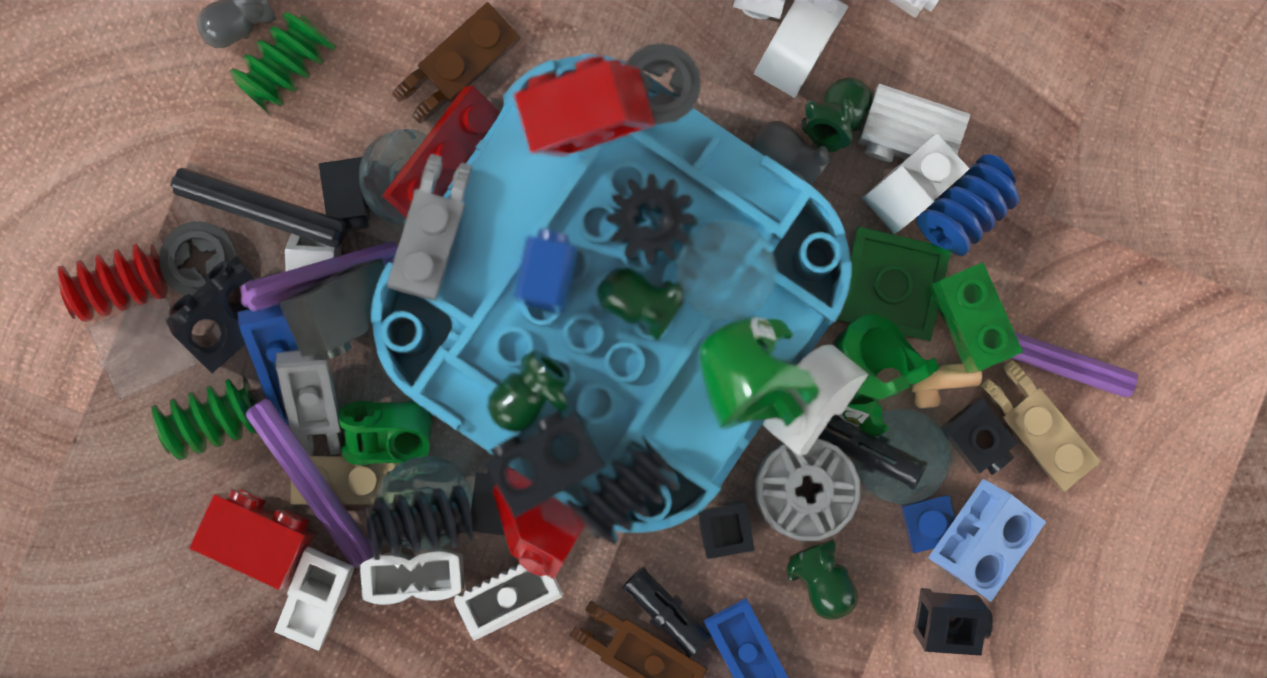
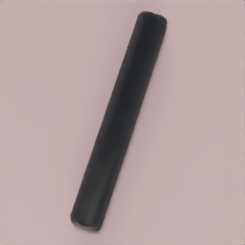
[170,168,347,248]

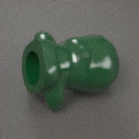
[801,77,872,152]
[598,267,685,340]
[487,350,570,432]
[786,539,858,620]

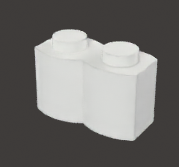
[360,549,465,605]

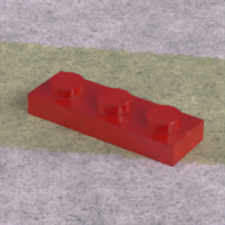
[382,85,500,219]

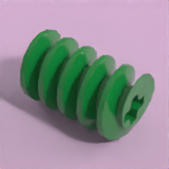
[229,12,337,116]
[151,375,257,460]

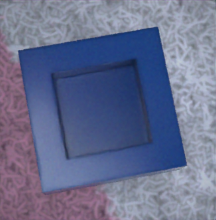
[900,495,955,553]

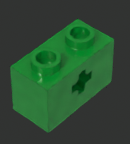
[928,262,1023,373]

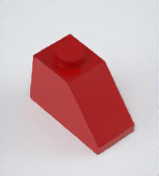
[492,468,585,580]

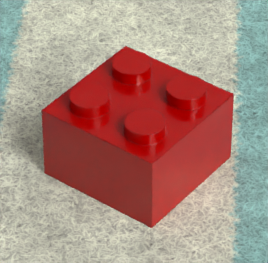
[513,55,656,157]
[188,488,318,590]

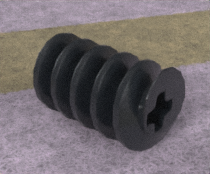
[565,435,680,545]
[366,485,473,560]

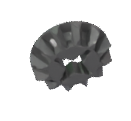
[626,43,701,124]
[159,221,236,296]

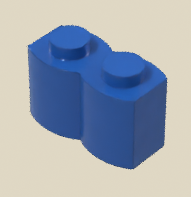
[513,229,578,313]

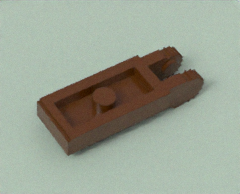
[392,2,520,124]
[569,601,708,678]

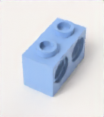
[928,479,1046,601]

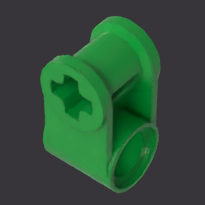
[338,401,433,466]

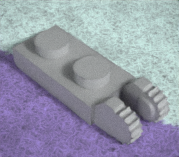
[387,154,472,302]
[276,351,343,456]

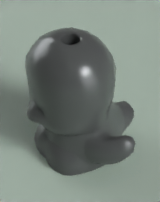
[197,0,276,48]
[751,121,832,186]

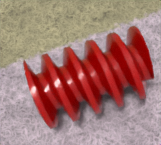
[58,243,168,322]

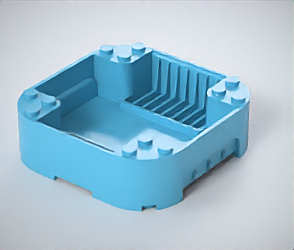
[371,54,851,533]

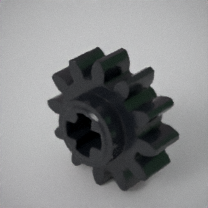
[606,174,698,266]

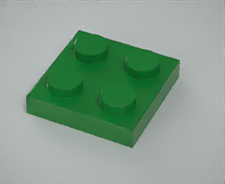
[835,226,951,342]

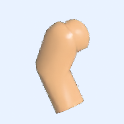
[911,364,982,408]

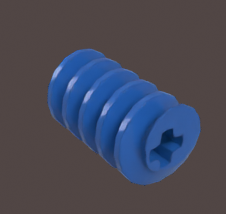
[916,154,1020,256]

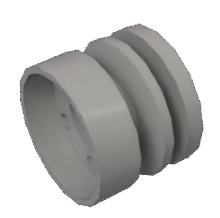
[753,439,860,541]

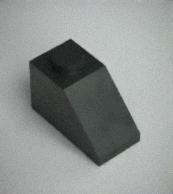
[279,258,385,360]

